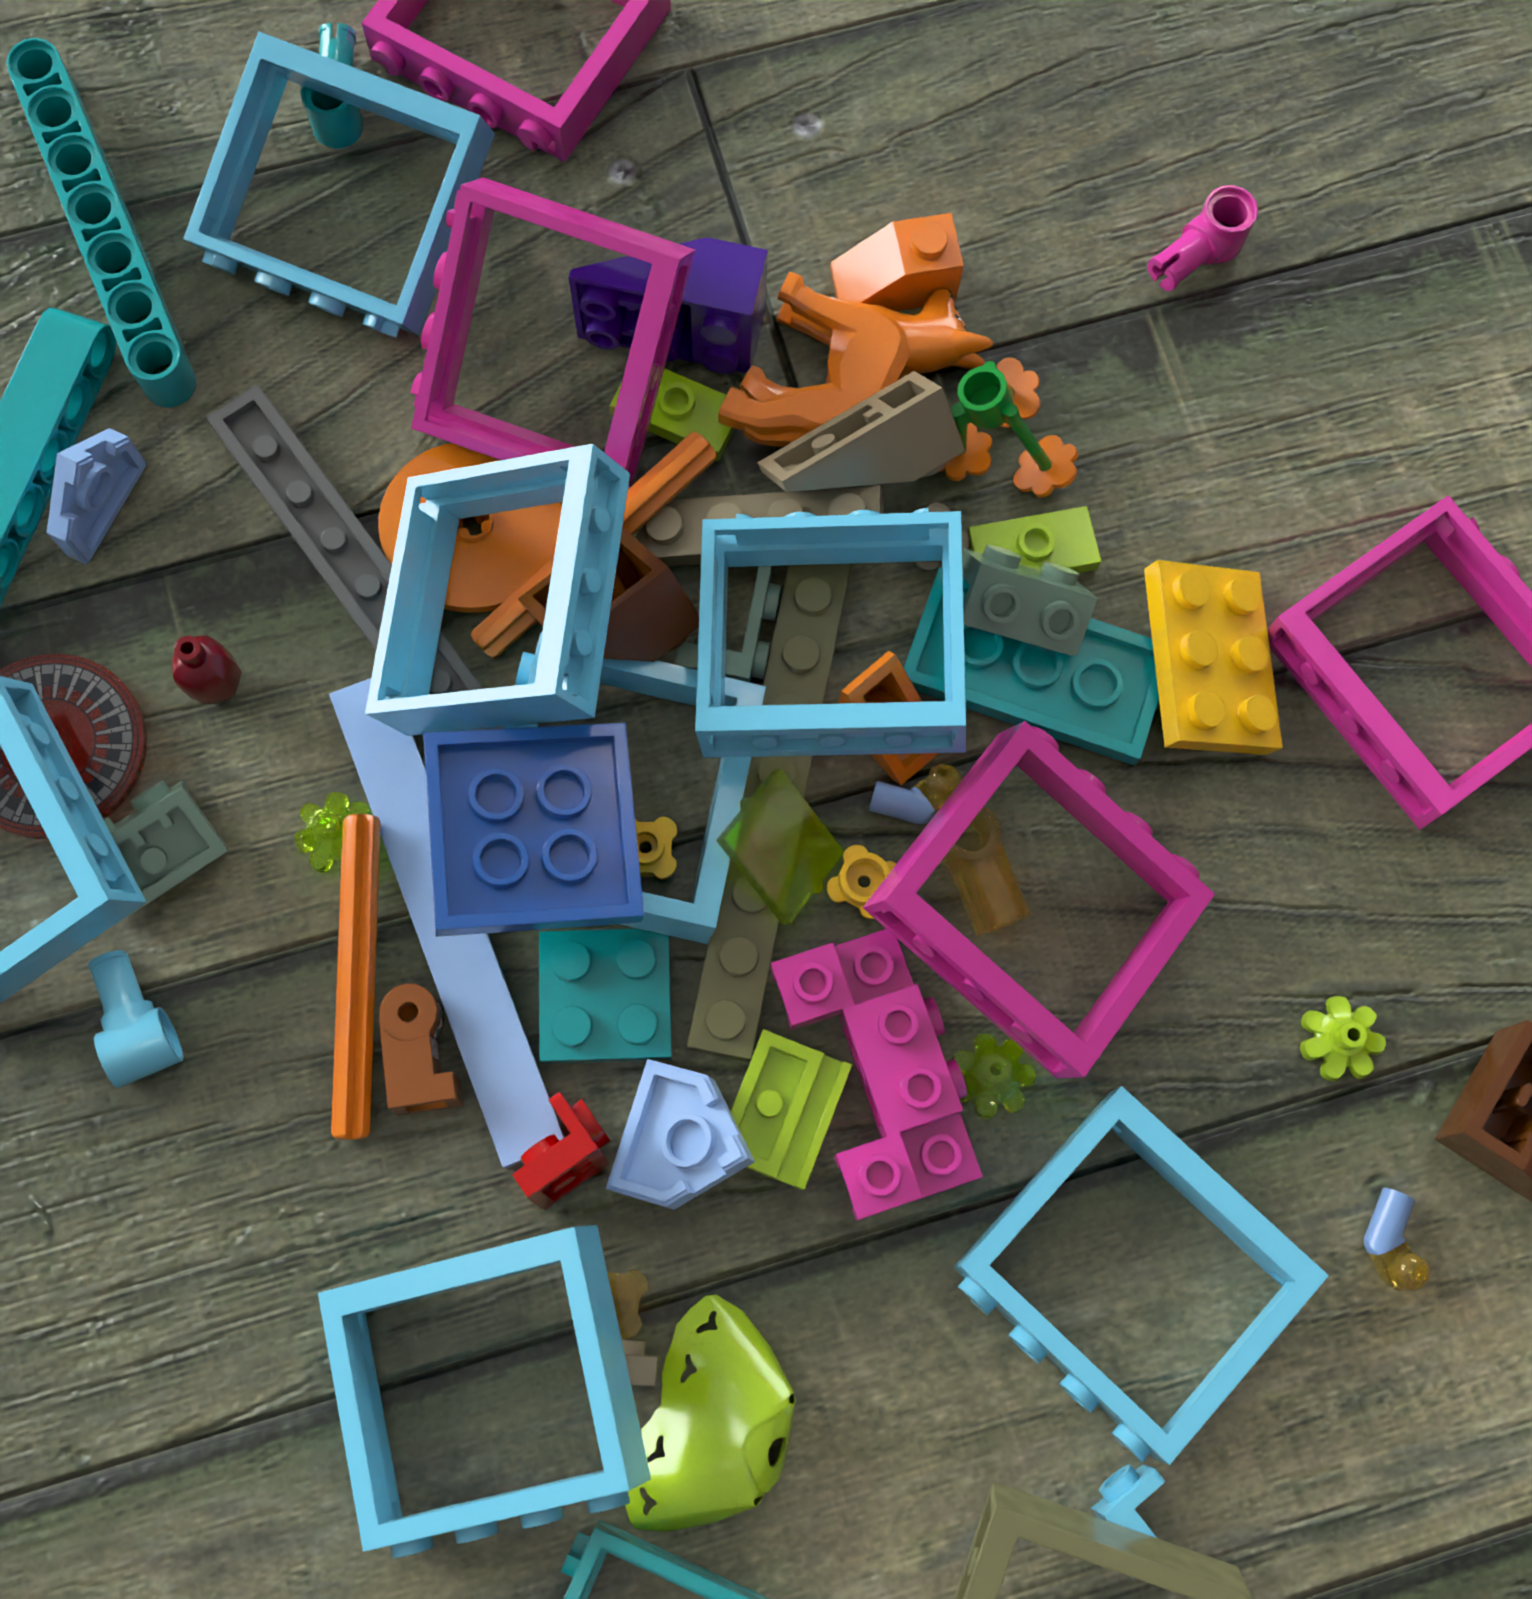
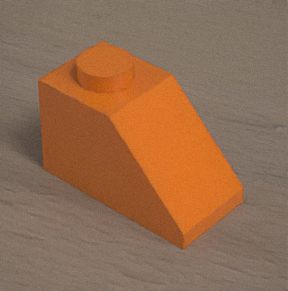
[830,213,964,311]

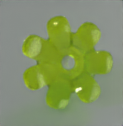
[294,792,373,873]
[952,1033,1037,1119]

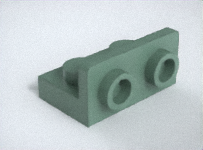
[103,780,228,925]

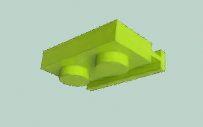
[731,1029,852,1191]

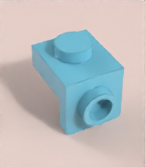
[1091,1464,1165,1580]

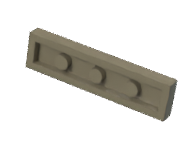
[636,485,883,567]

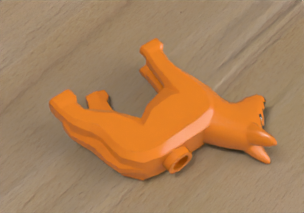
[718,271,993,447]

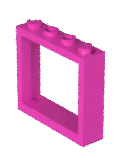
[361,0,671,162]
[410,177,695,489]
[1267,495,1532,830]
[862,721,1215,1078]

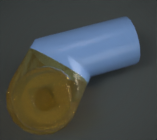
[869,764,962,825]
[1364,1188,1429,1291]

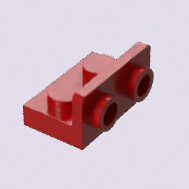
[512,1092,611,1211]

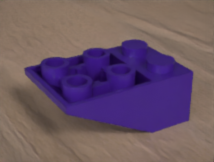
[568,237,768,374]

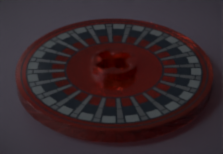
[0,654,147,839]

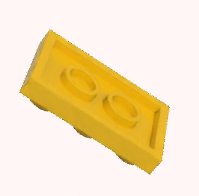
[1144,560,1283,755]

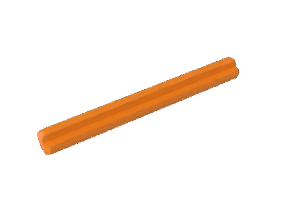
[471,432,717,659]
[331,814,381,1140]

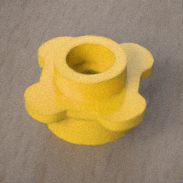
[635,817,678,880]
[827,845,896,919]

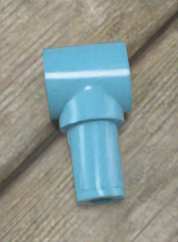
[88,950,184,1088]

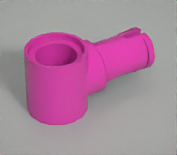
[1147,185,1258,291]

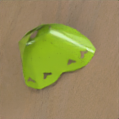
[625,1295,796,1532]

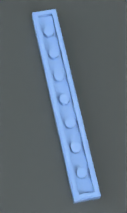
[329,678,564,1169]

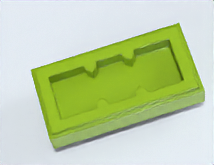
[609,368,735,461]
[967,506,1102,573]

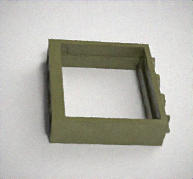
[954,1481,1251,1599]

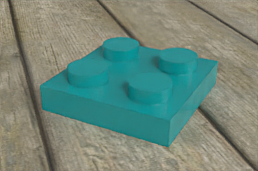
[539,928,672,1064]

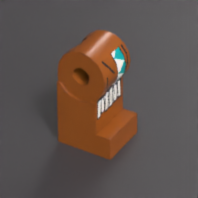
[379,984,463,1116]

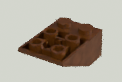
[1435,1020,1532,1202]

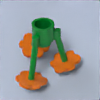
[940,357,1079,498]

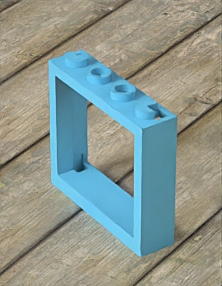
[183,31,495,338]
[365,444,630,736]
[695,508,966,758]
[503,632,766,944]
[0,676,146,1003]
[953,1086,1329,1465]
[318,1225,651,1558]

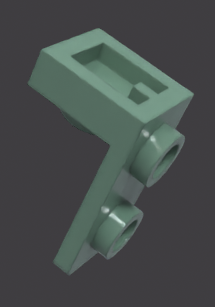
[674,566,782,683]

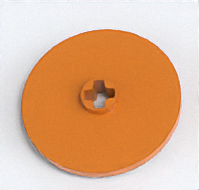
[378,443,562,613]

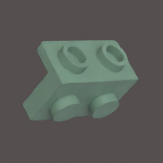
[962,545,1098,656]

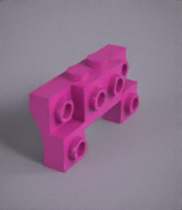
[770,929,983,1221]

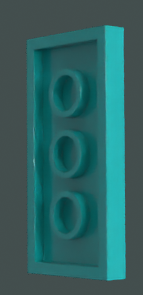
[904,567,1159,766]

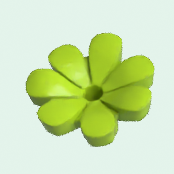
[1300,996,1386,1082]

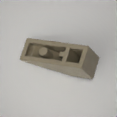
[757,371,965,492]

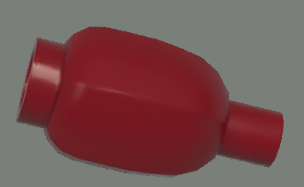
[171,635,242,704]

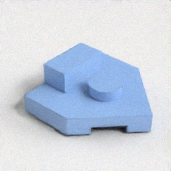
[46,428,146,565]
[606,1059,755,1210]

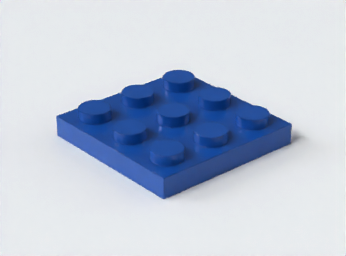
[423,722,644,937]

